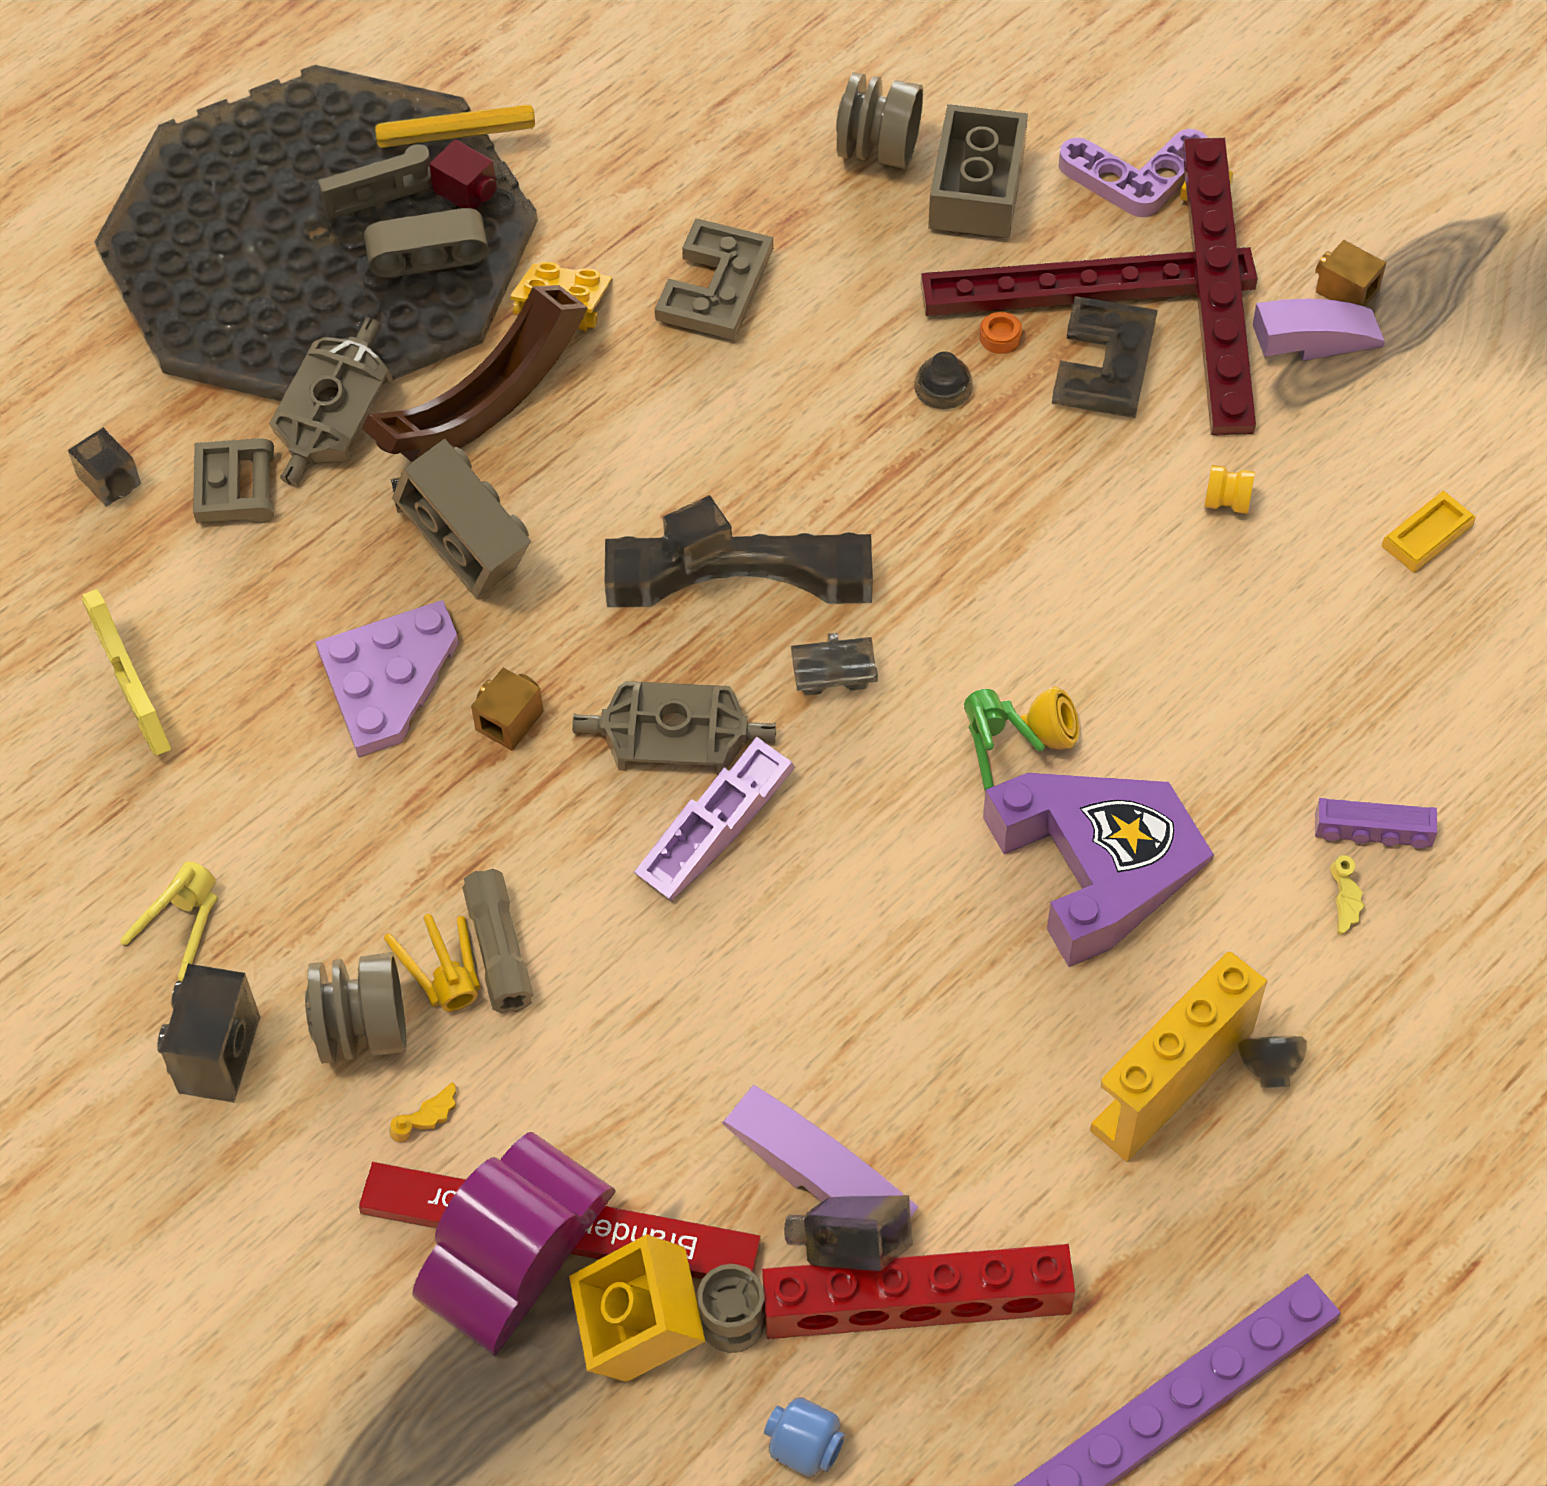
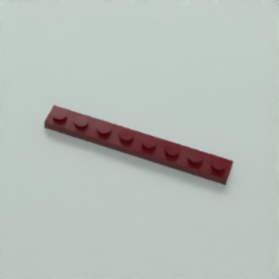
[1182,137,1256,435]
[921,247,1258,316]

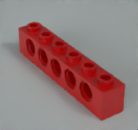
[762,1244,1075,1339]

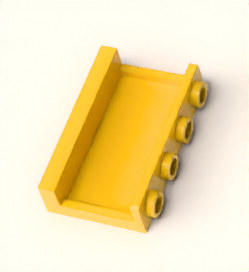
[1090,951,1268,1162]

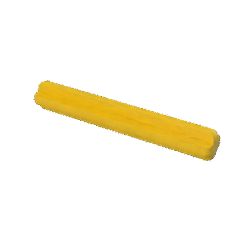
[375,104,535,148]

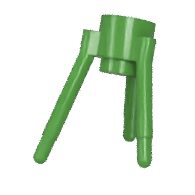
[964,689,1045,791]

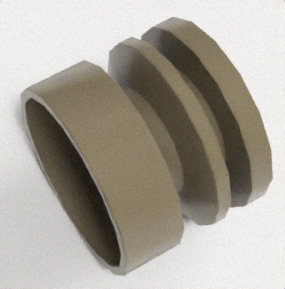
[836,73,924,169]
[305,952,407,1064]

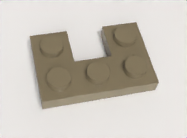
[655,218,774,340]

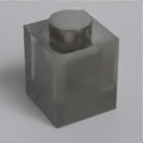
[68,427,141,507]
[660,495,733,574]

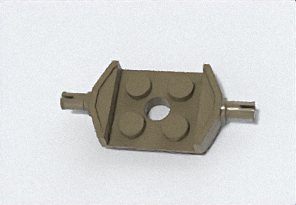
[269,317,393,486]
[572,681,776,775]

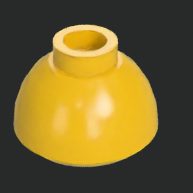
[1021,686,1079,750]

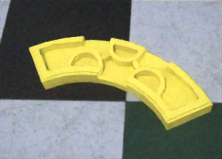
[81,589,171,756]

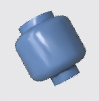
[764,1397,846,1477]

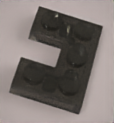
[1052,296,1158,418]

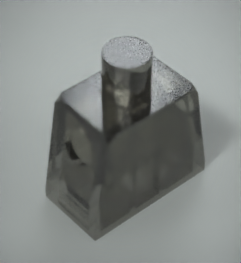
[784,1195,913,1271]

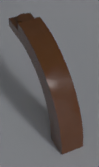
[362,285,588,462]

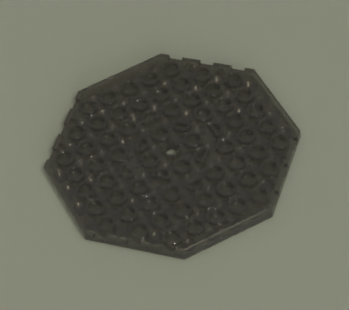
[94,65,538,402]

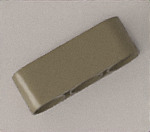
[364,208,489,278]

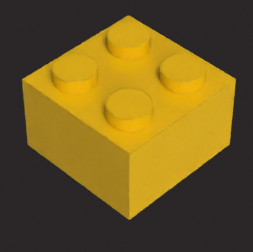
[569,1234,705,1382]

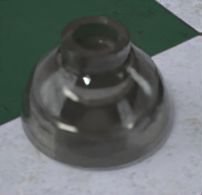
[914,351,973,409]
[1238,1036,1307,1088]

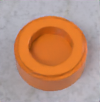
[979,312,1022,354]

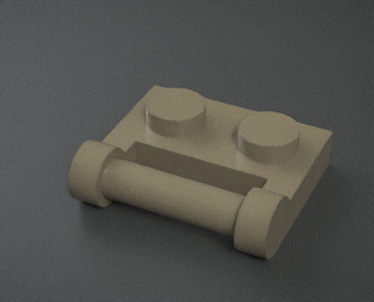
[193,438,274,523]

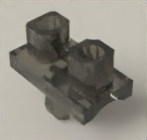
[791,633,878,696]

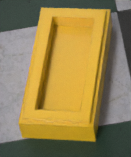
[1382,490,1476,573]

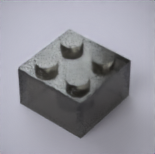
[157,964,261,1103]

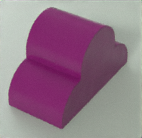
[412,1132,616,1357]

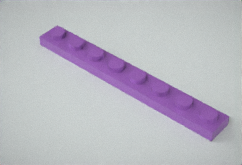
[1014,1273,1341,1486]

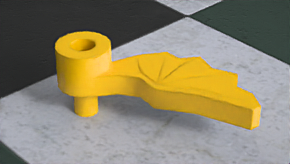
[389,1082,456,1142]

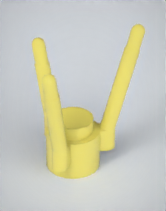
[120,861,218,982]

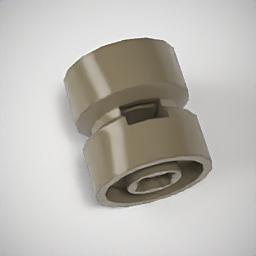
[697,1264,765,1353]

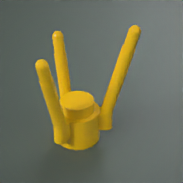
[384,913,481,1012]

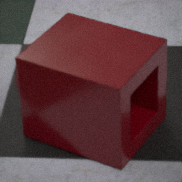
[429,139,497,210]

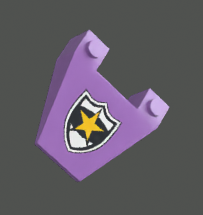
[983,773,1214,967]

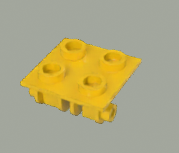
[510,262,612,331]

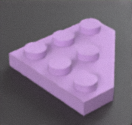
[316,600,459,757]

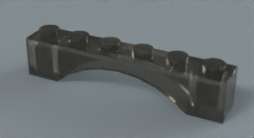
[604,532,873,608]

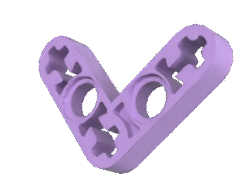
[1059,129,1208,217]

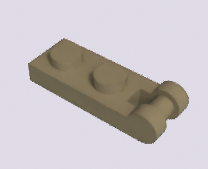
[318,144,432,220]

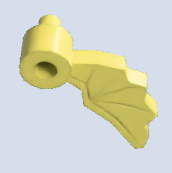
[1330,855,1365,935]

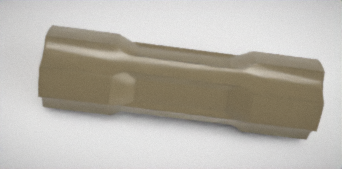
[462,868,534,1013]

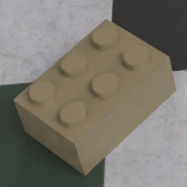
[928,104,1028,238]
[392,439,531,599]

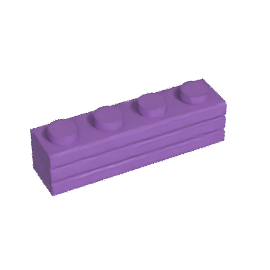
[1315,798,1437,848]

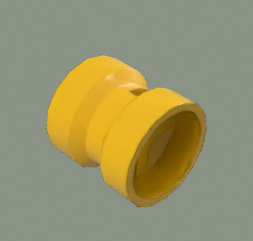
[1204,465,1255,514]

